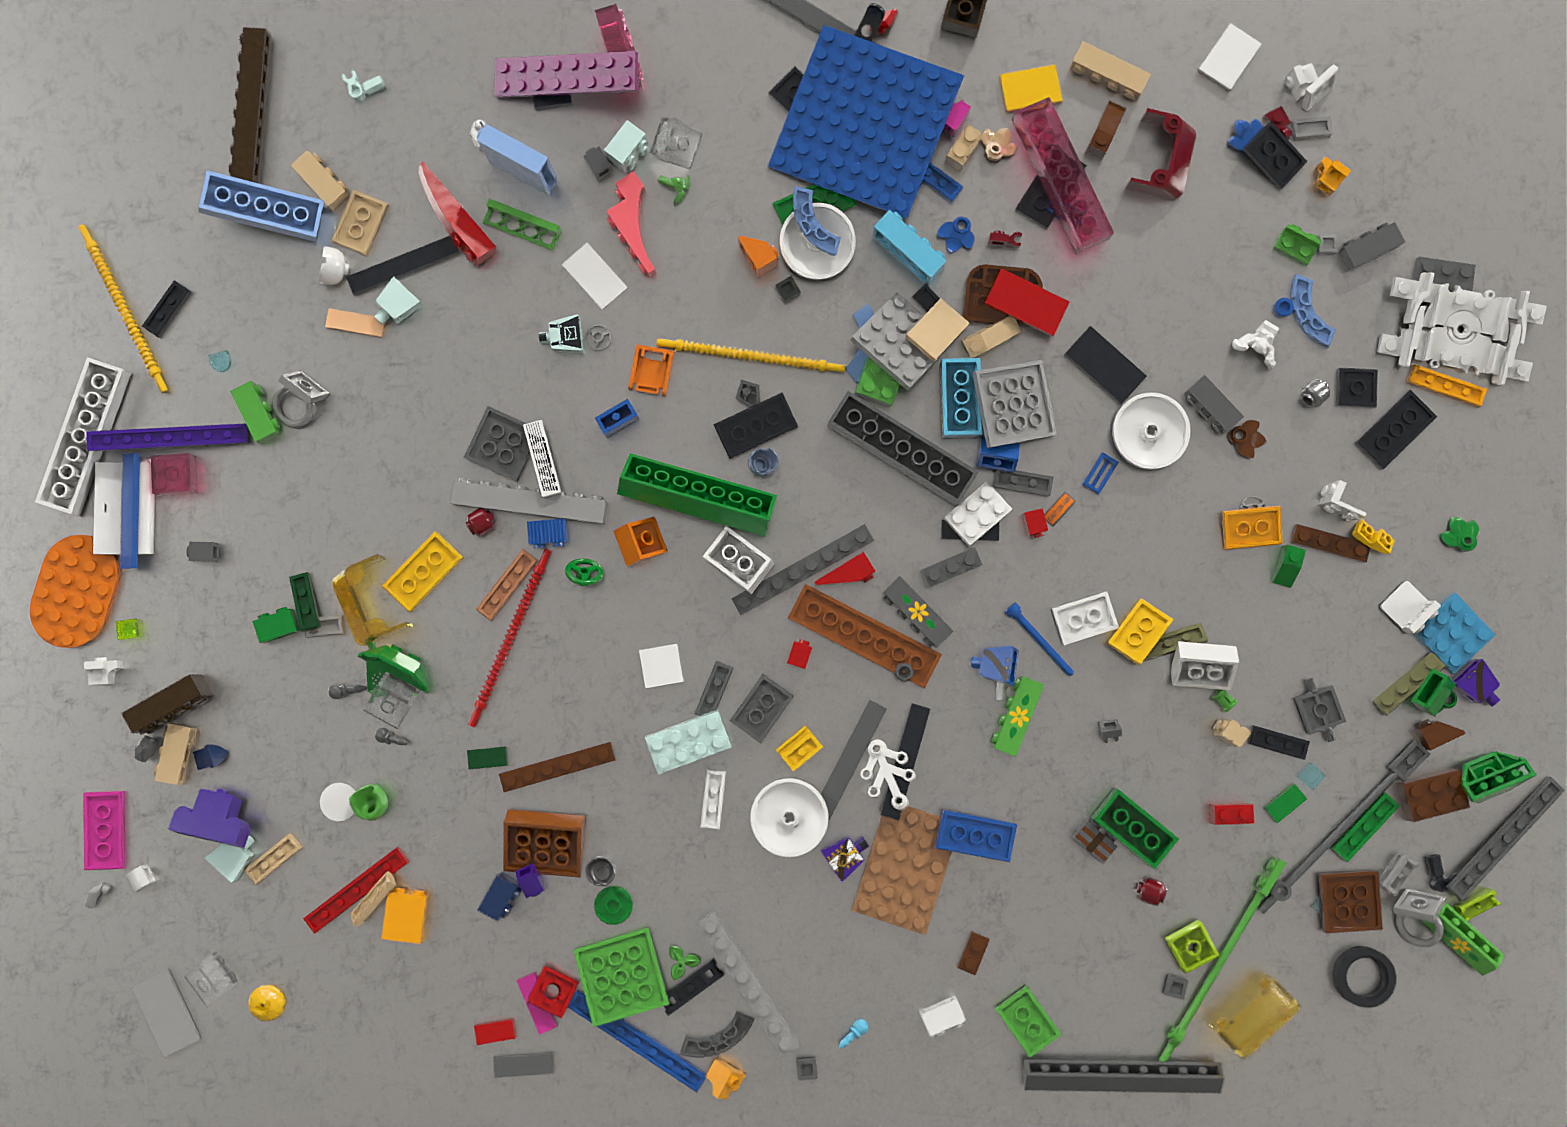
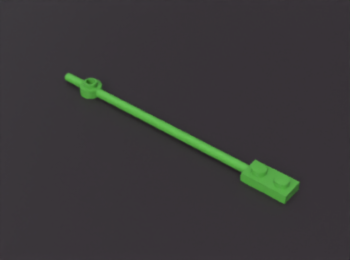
[1159,857,1286,1062]

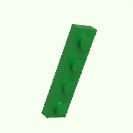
[1331,792,1400,862]

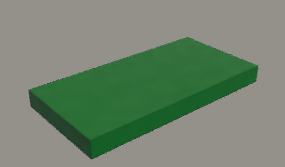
[772,184,857,226]

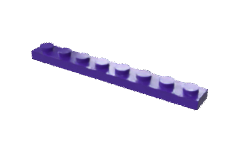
[86,423,249,451]

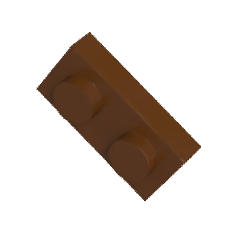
[957,931,990,976]

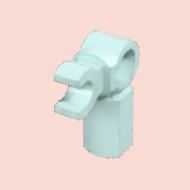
[342,70,386,102]

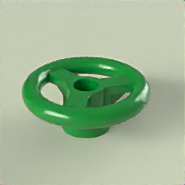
[565,558,603,586]

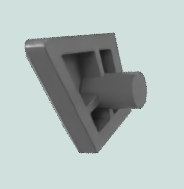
[736,380,760,407]

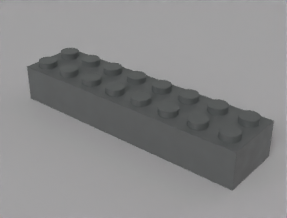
[827,391,979,507]

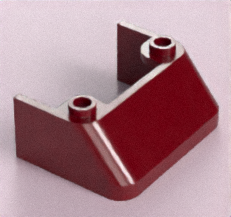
[1125,108,1196,200]

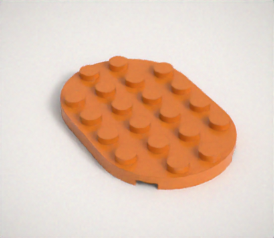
[30,535,120,648]

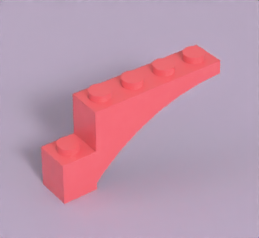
[606,171,656,277]

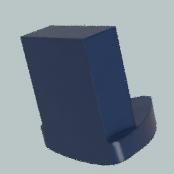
[193,744,228,770]

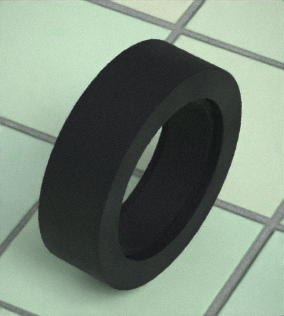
[1333,946,1397,1008]

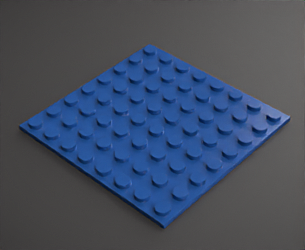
[767,25,964,219]

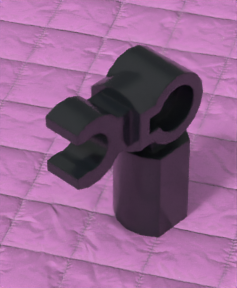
[1426,854,1458,892]

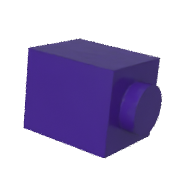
[516,863,544,899]

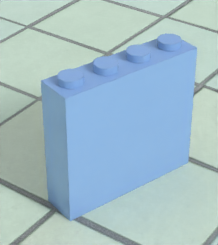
[477,124,557,195]

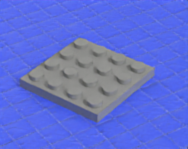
[850,292,954,391]
[972,360,1057,448]

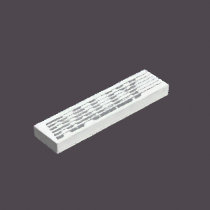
[523,420,562,498]

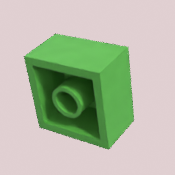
[854,357,900,407]

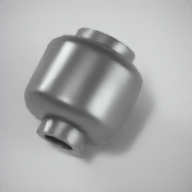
[1301,379,1330,408]

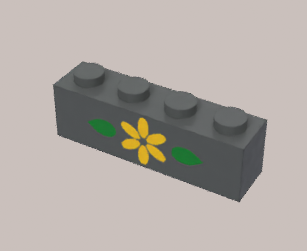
[883,576,954,648]

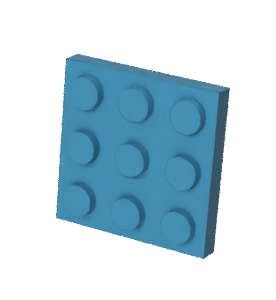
[1413,593,1496,674]

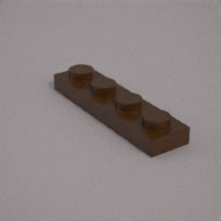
[1290,524,1370,563]

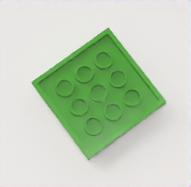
[573,928,669,1027]

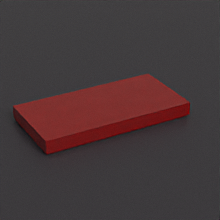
[984,268,1070,337]

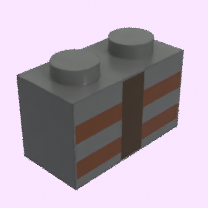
[1070,820,1118,864]

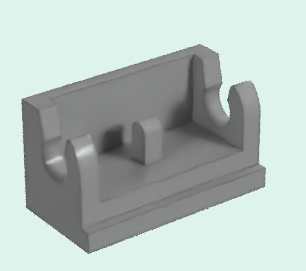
[1379,852,1419,896]

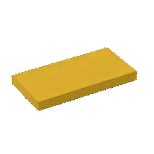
[382,531,463,613]

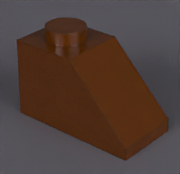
[1414,719,1466,751]

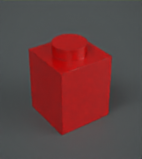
[1022,508,1048,539]
[787,639,812,669]

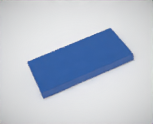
[935,809,1017,862]

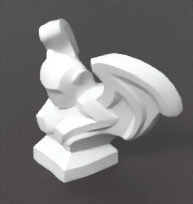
[1232,320,1279,369]

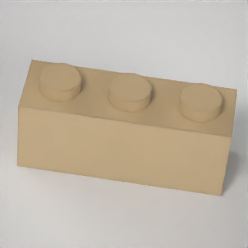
[291,150,349,211]
[154,723,197,785]

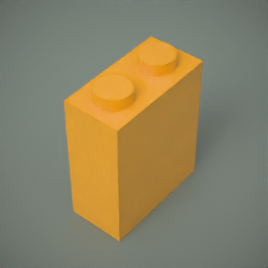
[381,887,430,944]

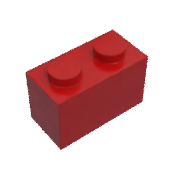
[1209,803,1255,825]

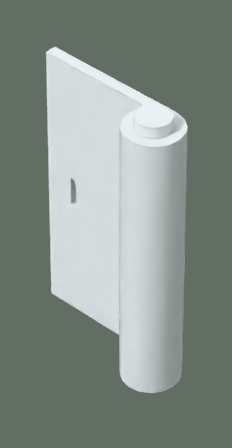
[93,459,156,555]

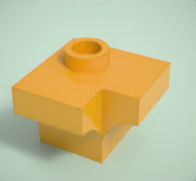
[1314,156,1351,196]
[705,1060,746,1100]

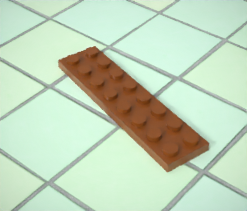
[788,584,942,688]

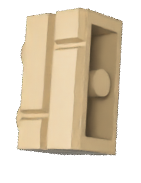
[945,124,983,171]
[1213,719,1250,747]

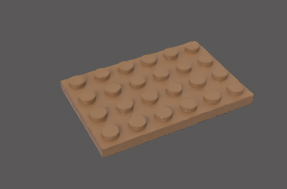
[851,806,952,935]

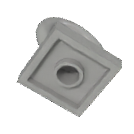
[272,370,329,428]
[1393,889,1446,947]

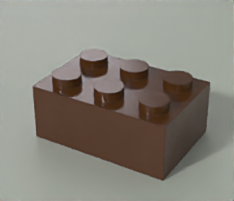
[1396,769,1471,822]

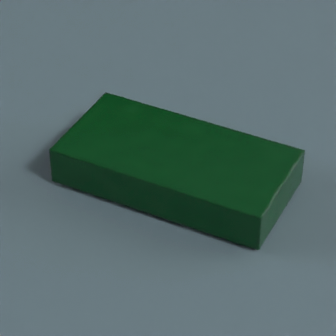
[467,746,508,770]

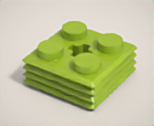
[1165,920,1219,974]

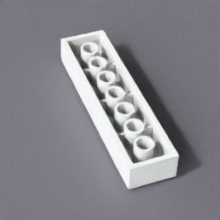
[35,357,131,516]

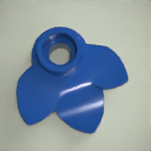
[1228,118,1263,151]
[937,217,975,253]

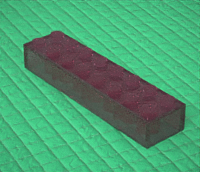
[1011,97,1114,254]

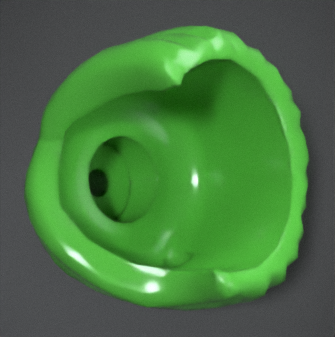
[349,784,388,821]

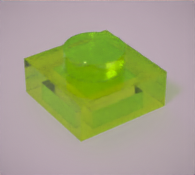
[115,618,139,640]

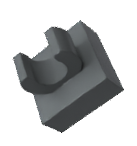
[1099,719,1122,743]

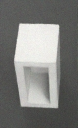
[920,996,966,1037]

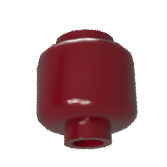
[465,508,495,536]
[1137,878,1167,906]

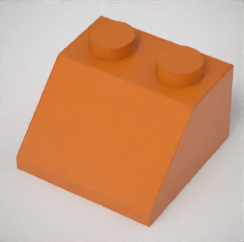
[738,236,779,278]
[613,516,668,566]

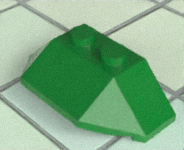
[358,644,429,693]
[1461,751,1536,803]

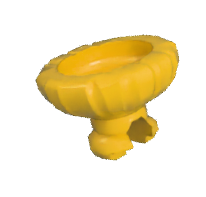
[248,985,285,1022]

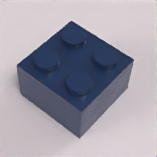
[477,872,522,922]

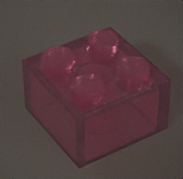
[150,453,198,496]

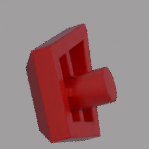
[870,9,898,34]

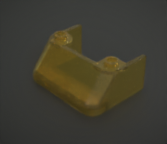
[332,554,413,646]
[1209,974,1301,1059]

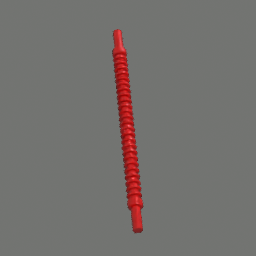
[468,548,552,727]

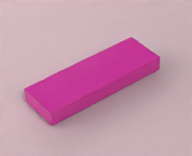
[516,972,558,1035]

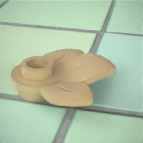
[982,129,1018,161]

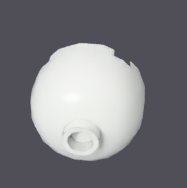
[319,246,349,285]

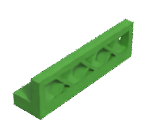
[483,198,562,251]

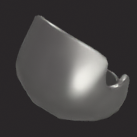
[585,856,616,886]

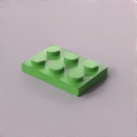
[995,986,1062,1058]

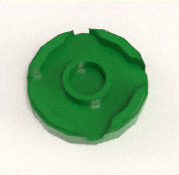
[594,886,633,925]

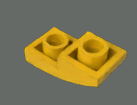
[1352,519,1395,555]

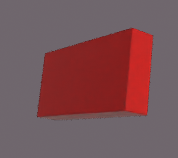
[474,1018,516,1045]

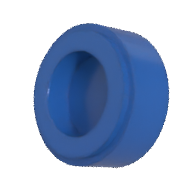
[1273,298,1294,318]

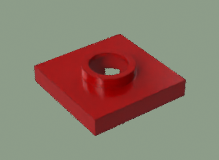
[526,965,579,1019]

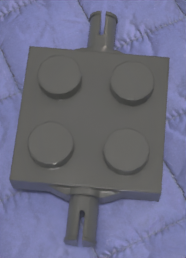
[1295,678,1346,742]

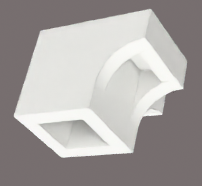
[1286,63,1318,102]
[84,657,124,685]

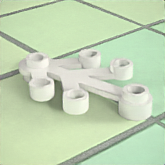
[861,740,916,810]

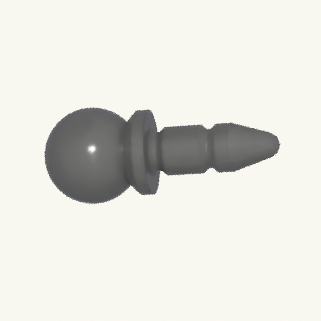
[328,684,366,699]
[375,728,408,745]

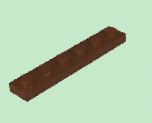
[499,742,616,792]

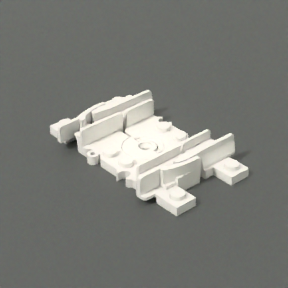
[1377,272,1547,386]

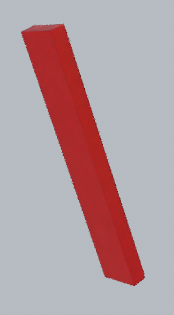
[303,847,409,934]

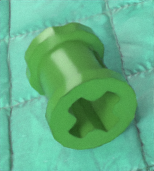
[1212,690,1238,713]

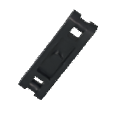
[664,959,725,1016]

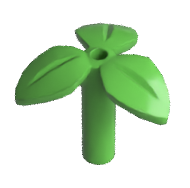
[658,175,690,204]
[669,946,701,980]

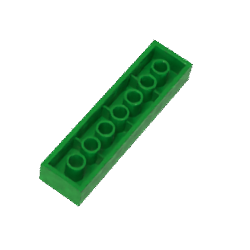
[617,453,777,536]

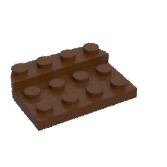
[963,264,1043,326]

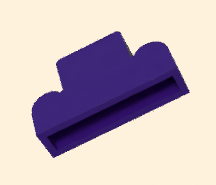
[168,789,250,849]

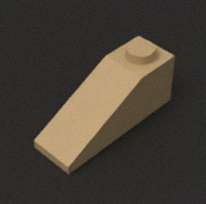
[961,316,1021,358]

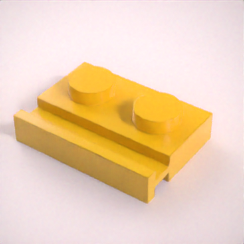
[776,725,823,772]

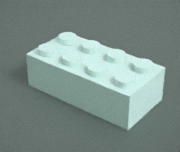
[645,709,731,774]

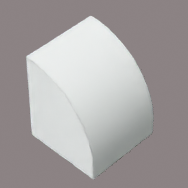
[126,864,156,893]

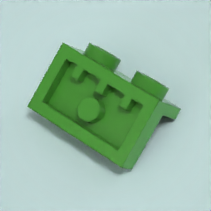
[1274,224,1322,266]

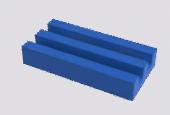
[1082,452,1119,495]

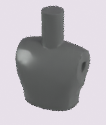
[134,736,158,762]

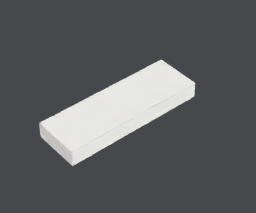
[700,769,726,830]

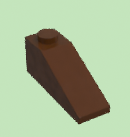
[1085,100,1126,159]

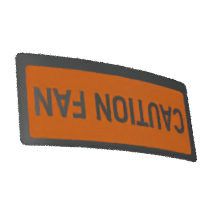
[1044,491,1076,527]

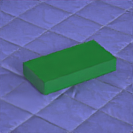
[1264,784,1307,823]

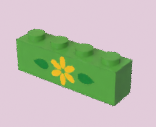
[991,676,1044,757]
[1423,903,1505,976]

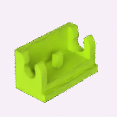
[1453,888,1501,922]

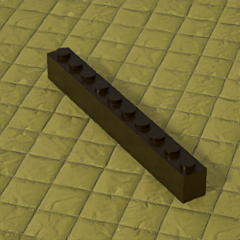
[229,27,271,183]

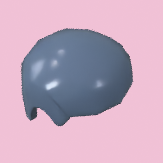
[748,448,779,477]

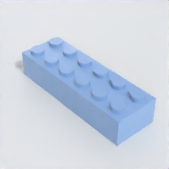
[199,170,324,242]

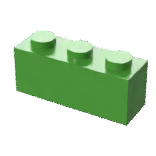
[230,381,281,444]

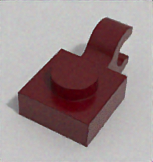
[1263,106,1293,139]
[987,231,1022,248]

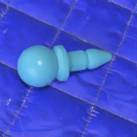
[839,1019,868,1049]

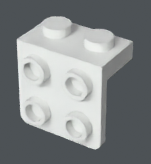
[1319,480,1367,522]
[1380,581,1441,634]

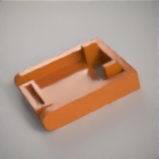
[628,344,674,396]

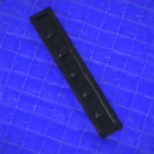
[346,235,459,295]
[880,703,930,821]

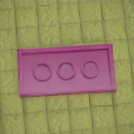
[83,791,125,870]

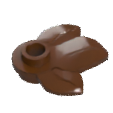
[1229,420,1267,458]

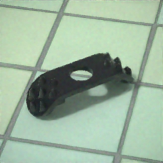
[854,3,885,42]

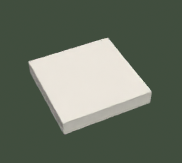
[1302,64,1339,111]
[639,644,684,688]

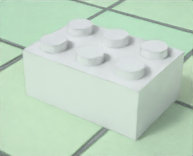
[703,526,775,594]
[1170,642,1239,690]

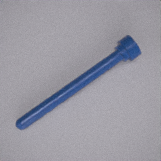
[1005,602,1074,676]

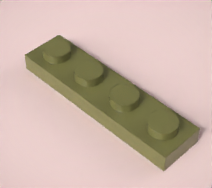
[1132,623,1208,665]
[1373,652,1446,716]

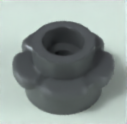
[895,663,914,682]

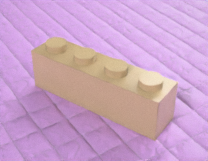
[1070,41,1151,100]

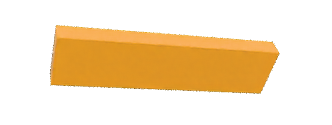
[1407,364,1487,408]

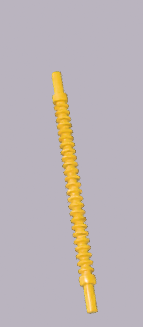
[78,224,168,394]
[656,338,845,373]

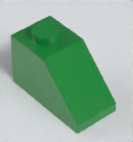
[1272,544,1306,588]

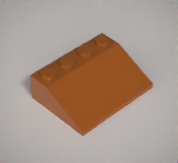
[503,809,585,878]

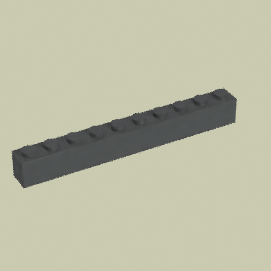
[1023,1059,1224,1093]

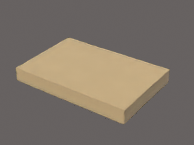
[331,190,389,256]
[905,298,969,362]

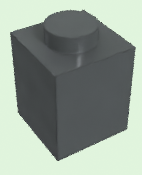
[583,146,613,180]
[186,541,218,563]

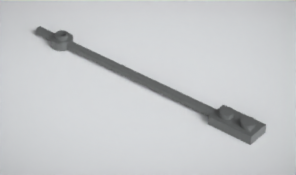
[1258,740,1431,914]

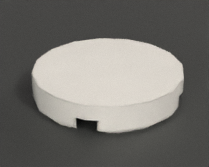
[320,782,356,821]

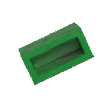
[252,607,301,643]
[1411,668,1456,717]

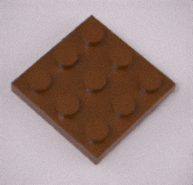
[1319,870,1383,934]

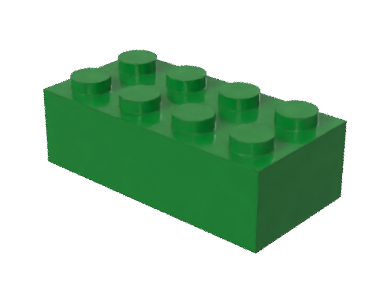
[1090,788,1179,869]

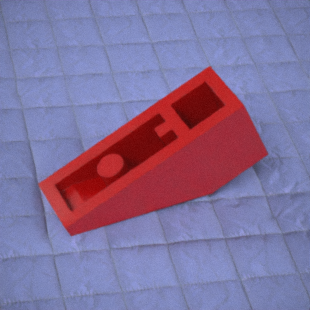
[814,552,876,586]

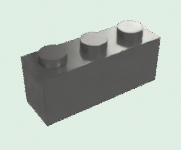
[1339,222,1405,271]
[1184,375,1244,435]
[920,547,983,588]

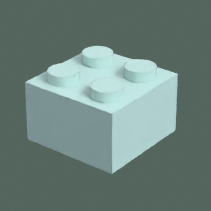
[604,120,648,174]

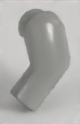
[85,882,111,909]

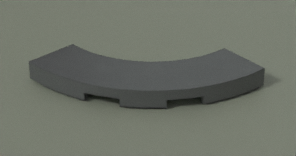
[680,1011,755,1058]

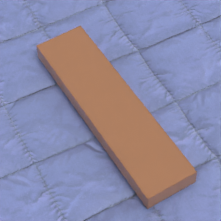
[476,549,538,621]

